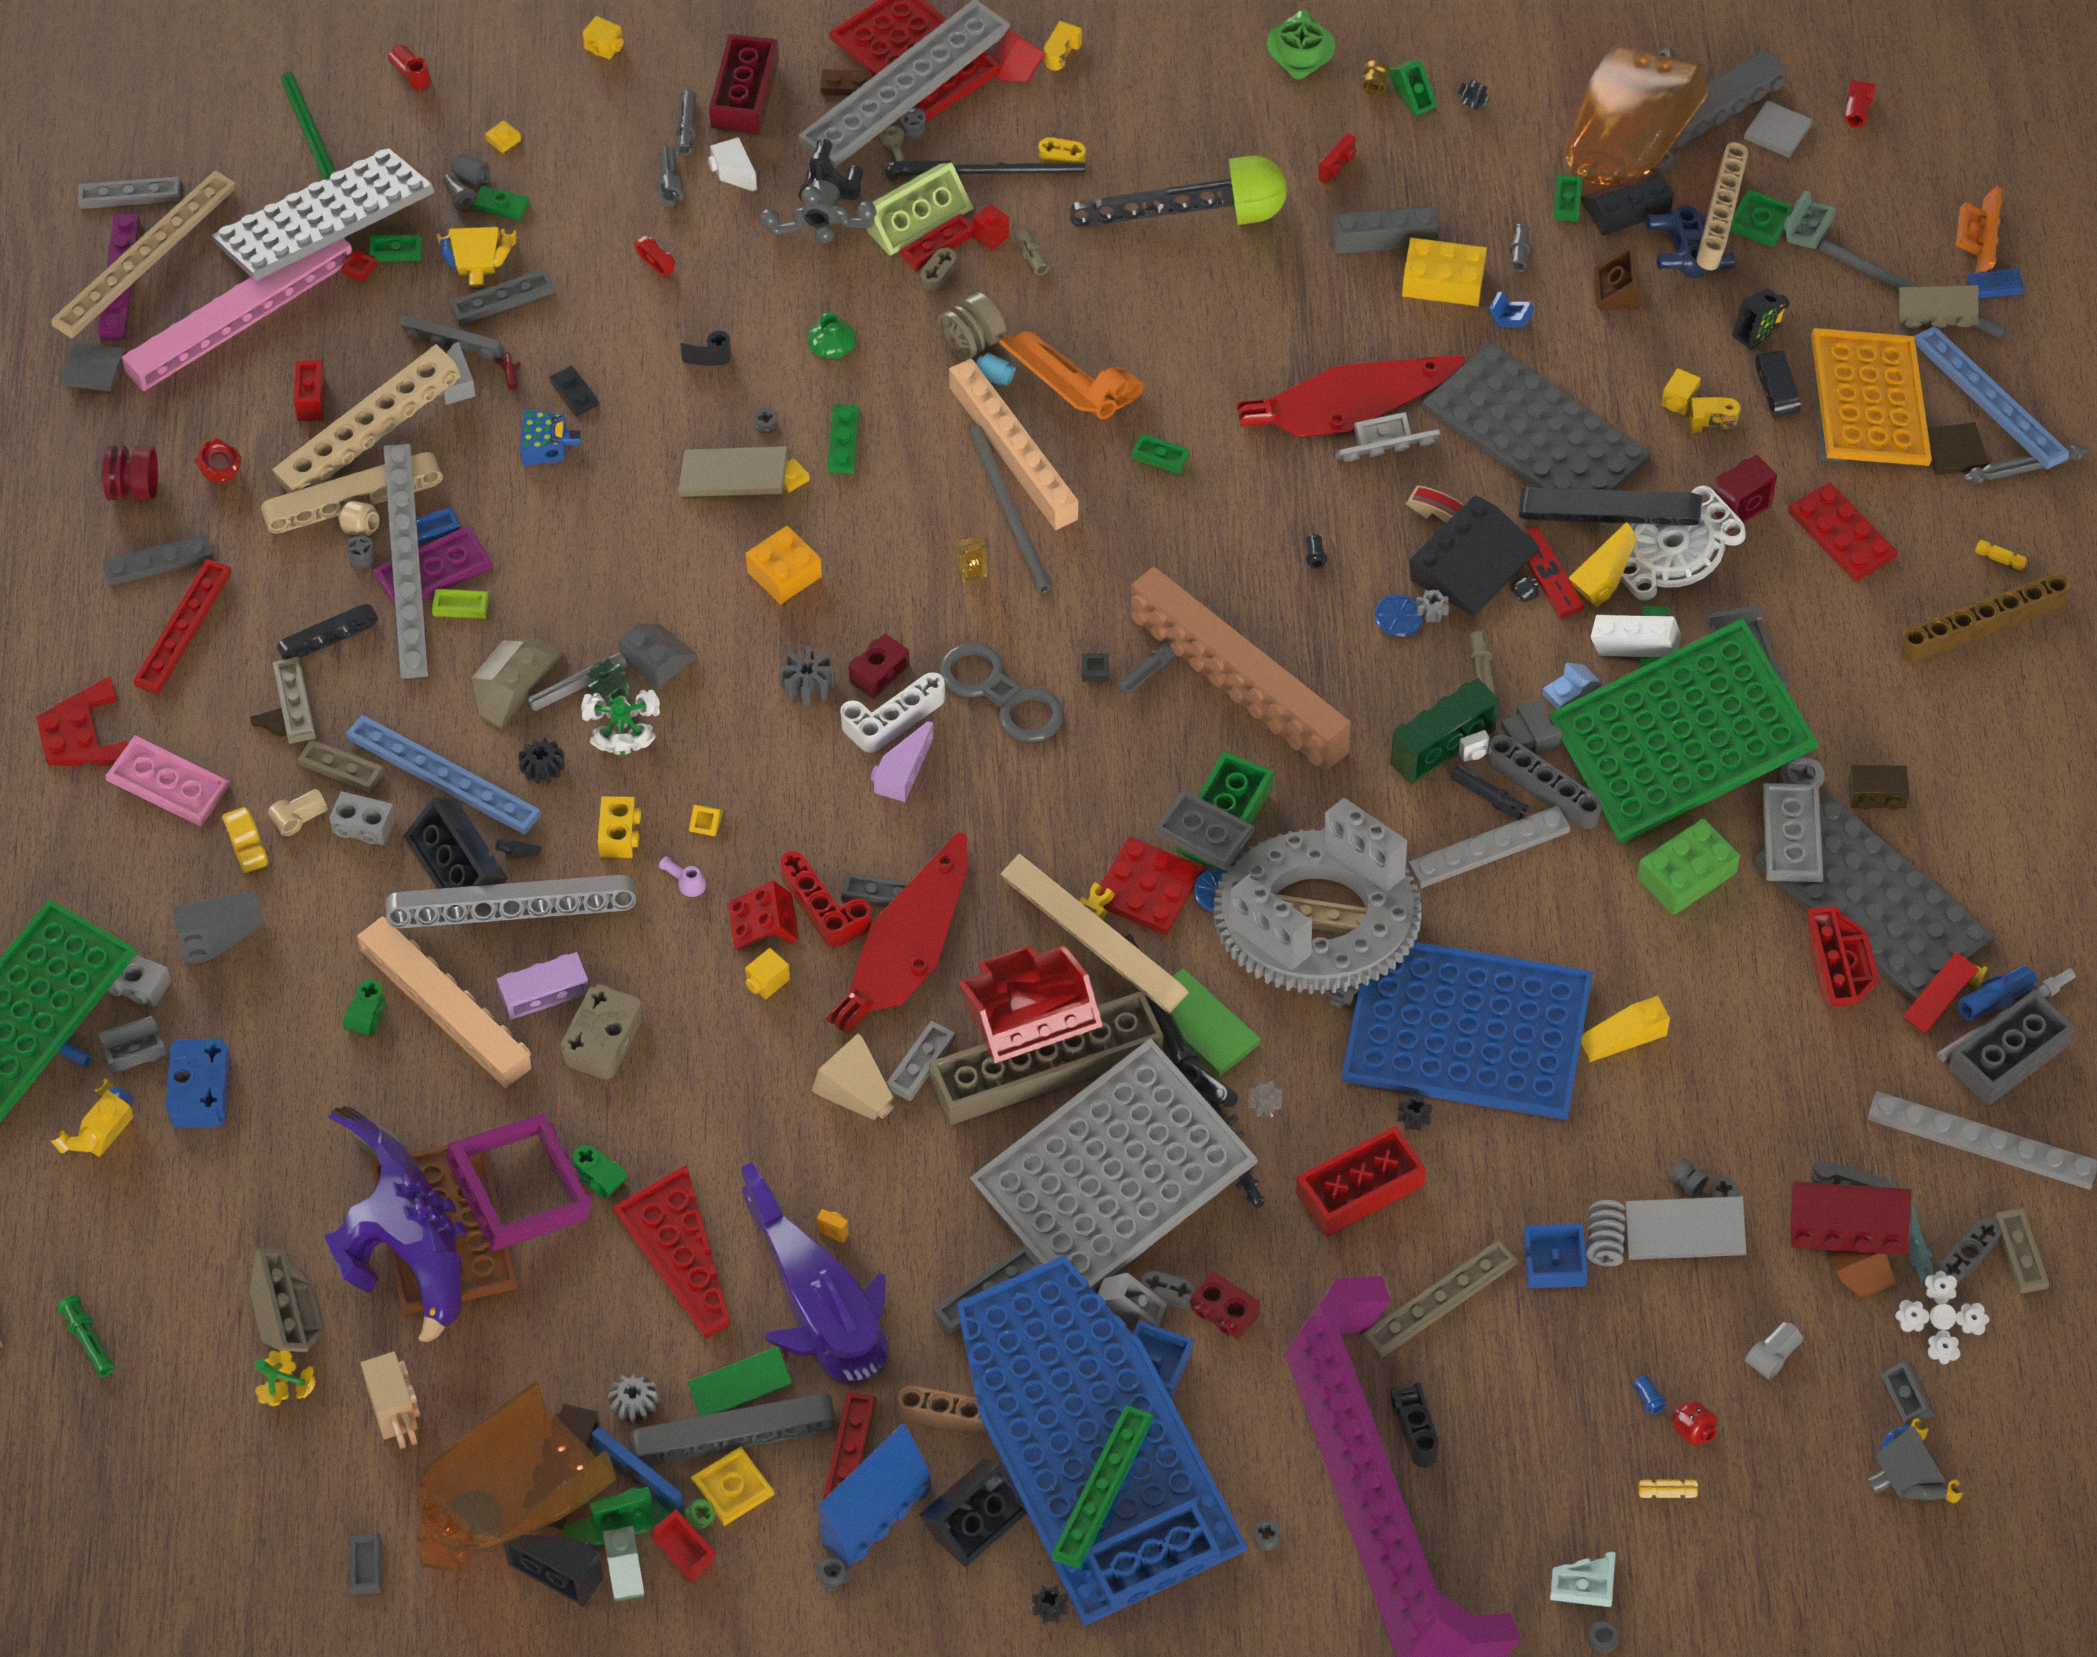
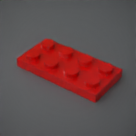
[1788,482,1898,582]

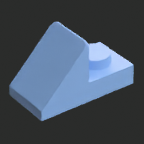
[1542,662,1602,709]

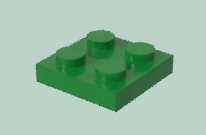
[1730,189,1794,248]

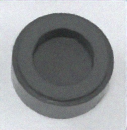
[1588,1621,1619,1654]

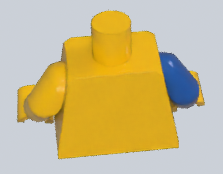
[437,227,516,288]
[51,1079,134,1158]

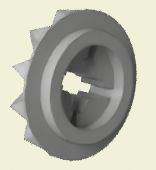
[1780,756,1825,787]

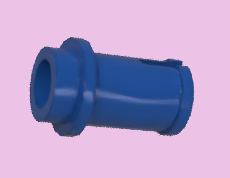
[1632,1375,1666,1415]

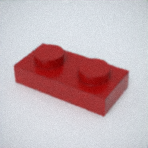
[1318,133,1357,185]

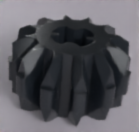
[518,737,565,784]

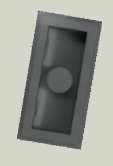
[1881,1360,1937,1425]

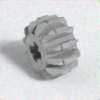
[608,1372,659,1425]

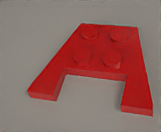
[36,676,128,766]

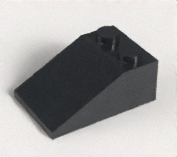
[502,1534,604,1607]

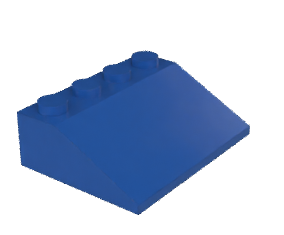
[819,1424,931,1567]

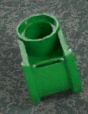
[343,979,386,1037]
[573,1145,627,1199]

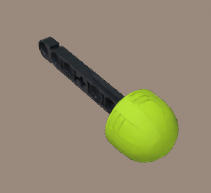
[1070,156,1287,227]

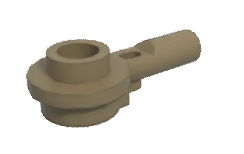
[879,125,906,161]

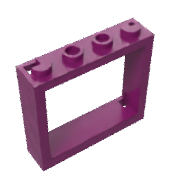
[446,1113,592,1251]

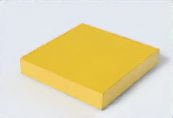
[691,1446,774,1526]

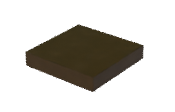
[1927,422,1988,475]

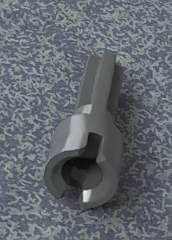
[657,146,683,207]

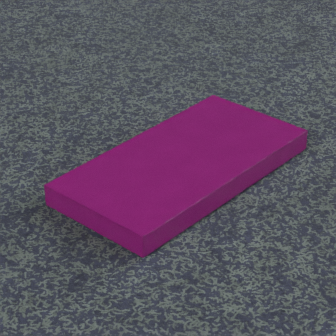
[373,526,493,608]

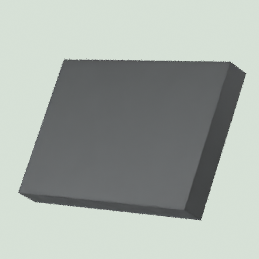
[1154,790,1255,871]

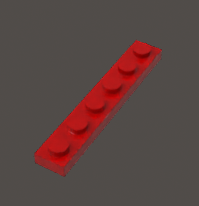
[133,559,232,694]

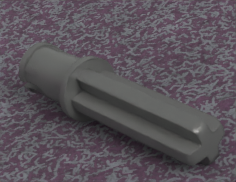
[1118,640,1176,694]

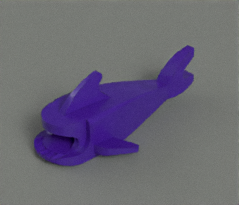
[741,1162,889,1383]

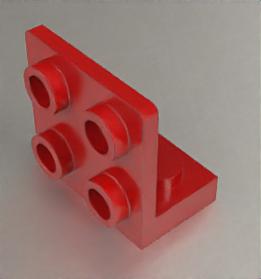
[728,881,799,950]

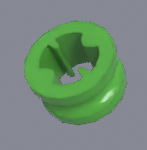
[684,1499,715,1530]

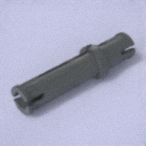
[676,90,697,156]

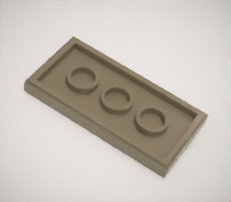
[678,446,789,497]

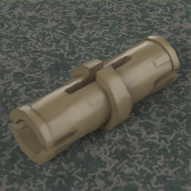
[1015,228,1050,276]

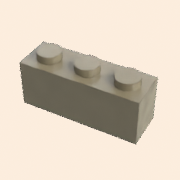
[1899,285,1978,329]

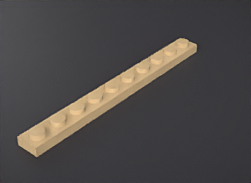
[52,170,235,339]

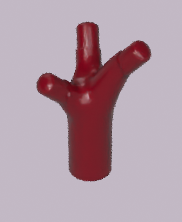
[495,352,521,390]

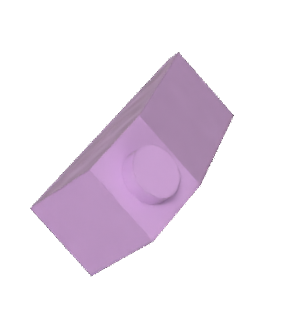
[871,721,934,802]

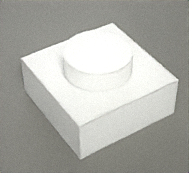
[1459,730,1490,763]

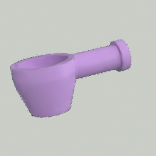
[659,856,706,897]

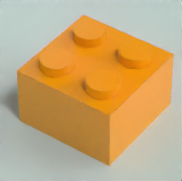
[745,525,822,605]

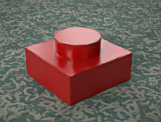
[341,250,378,283]

